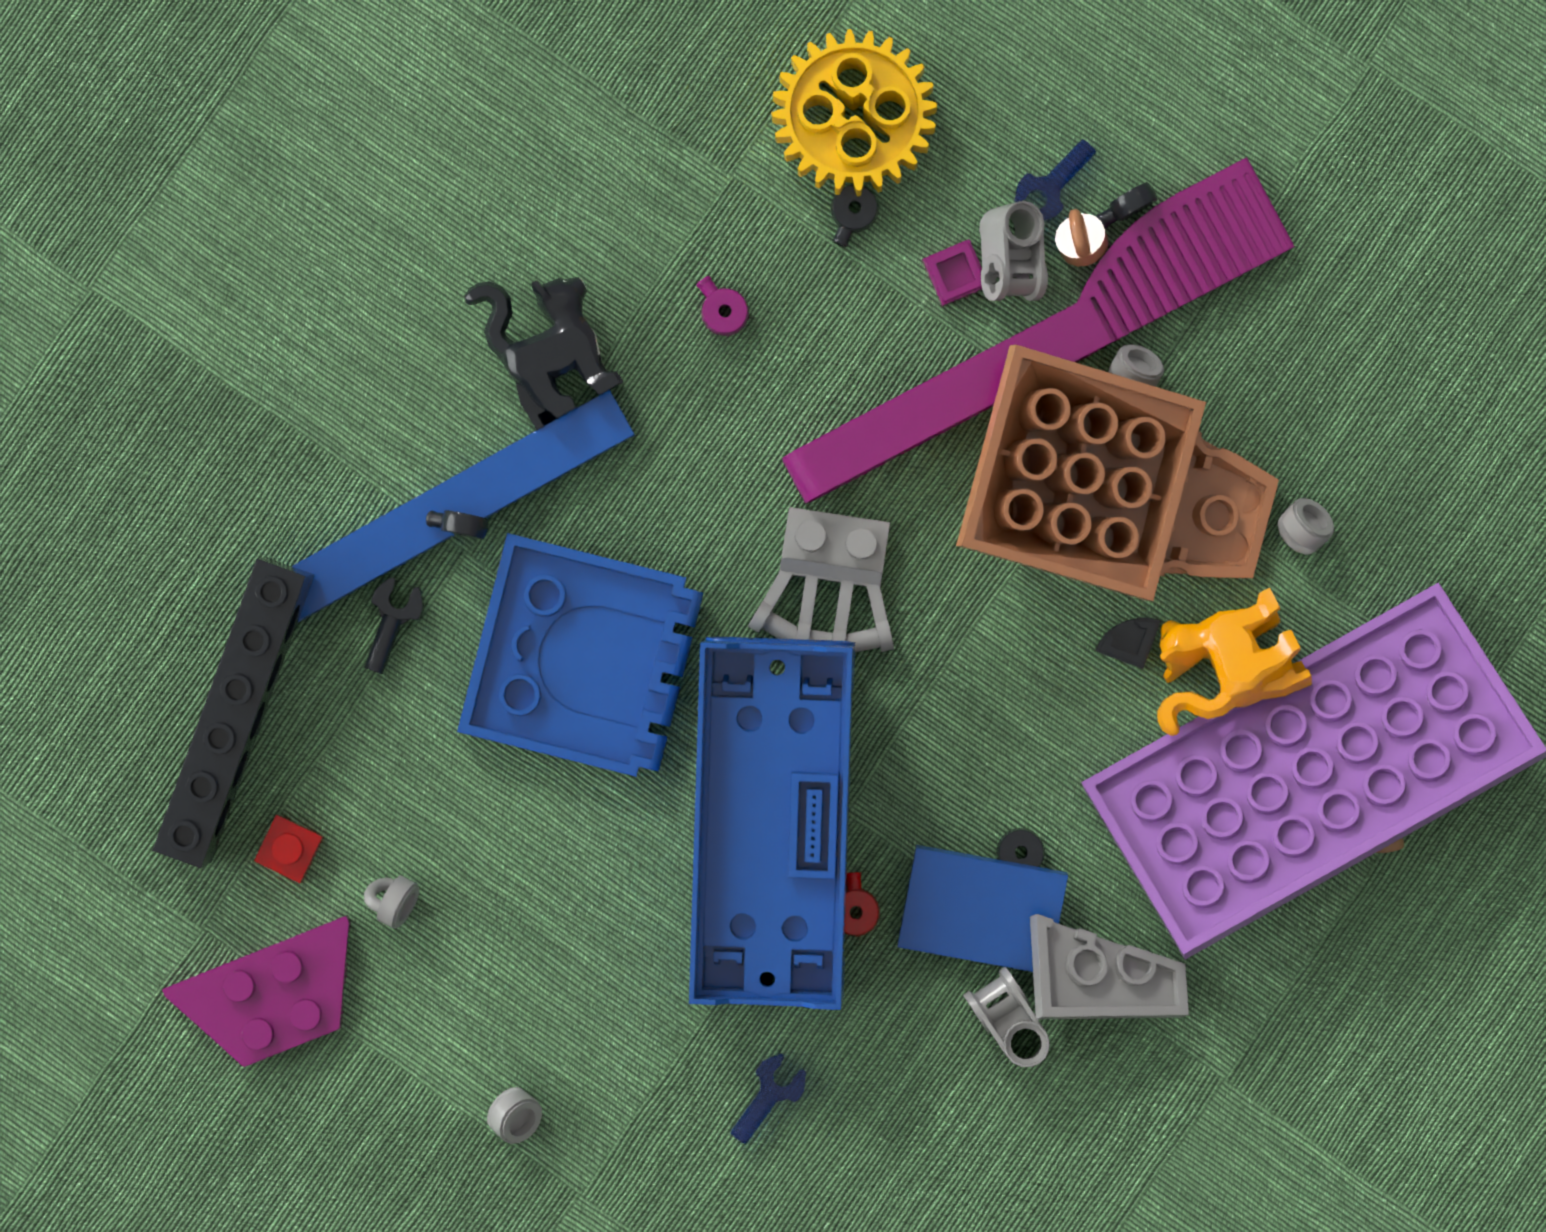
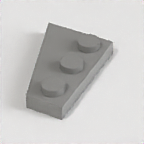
[1030,914,1189,1020]

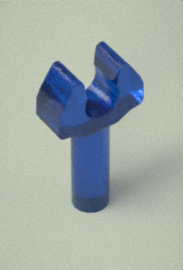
[1013,139,1096,223]
[730,1053,806,1145]

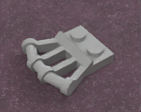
[748,507,894,653]

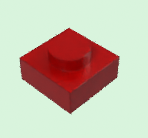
[254,814,324,883]

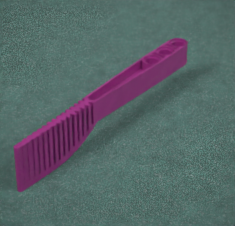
[782,157,1295,504]

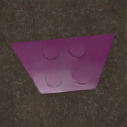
[162,915,351,1067]

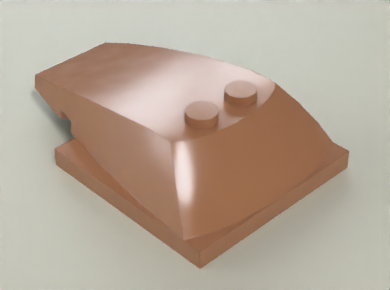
[956,345,1279,601]

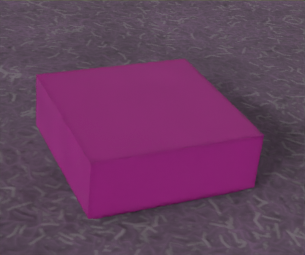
[922,239,982,307]

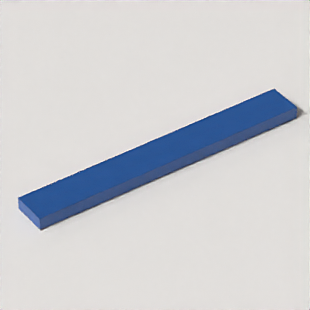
[292,390,635,623]

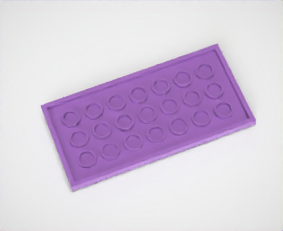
[1081,583,1546,959]

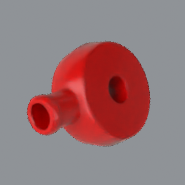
[845,872,880,937]

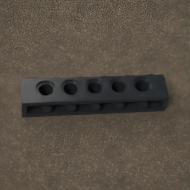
[152,557,314,868]

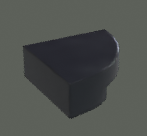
[1094,618,1161,669]

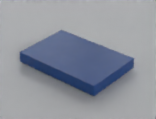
[897,845,1068,972]

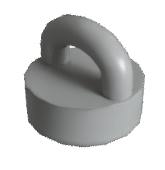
[1108,344,1164,387]
[1277,498,1334,555]
[364,875,419,929]
[487,1087,542,1144]

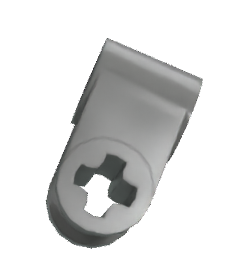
[979,201,1048,301]
[963,967,1049,1067]

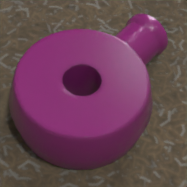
[696,276,749,336]

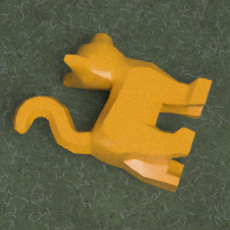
[1157,588,1312,736]

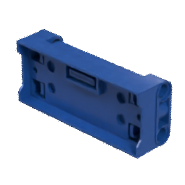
[689,637,855,1010]

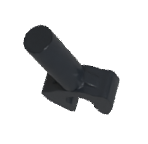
[364,577,424,674]

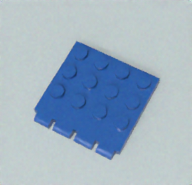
[457,533,704,777]

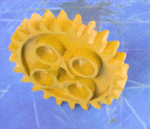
[771,29,937,196]

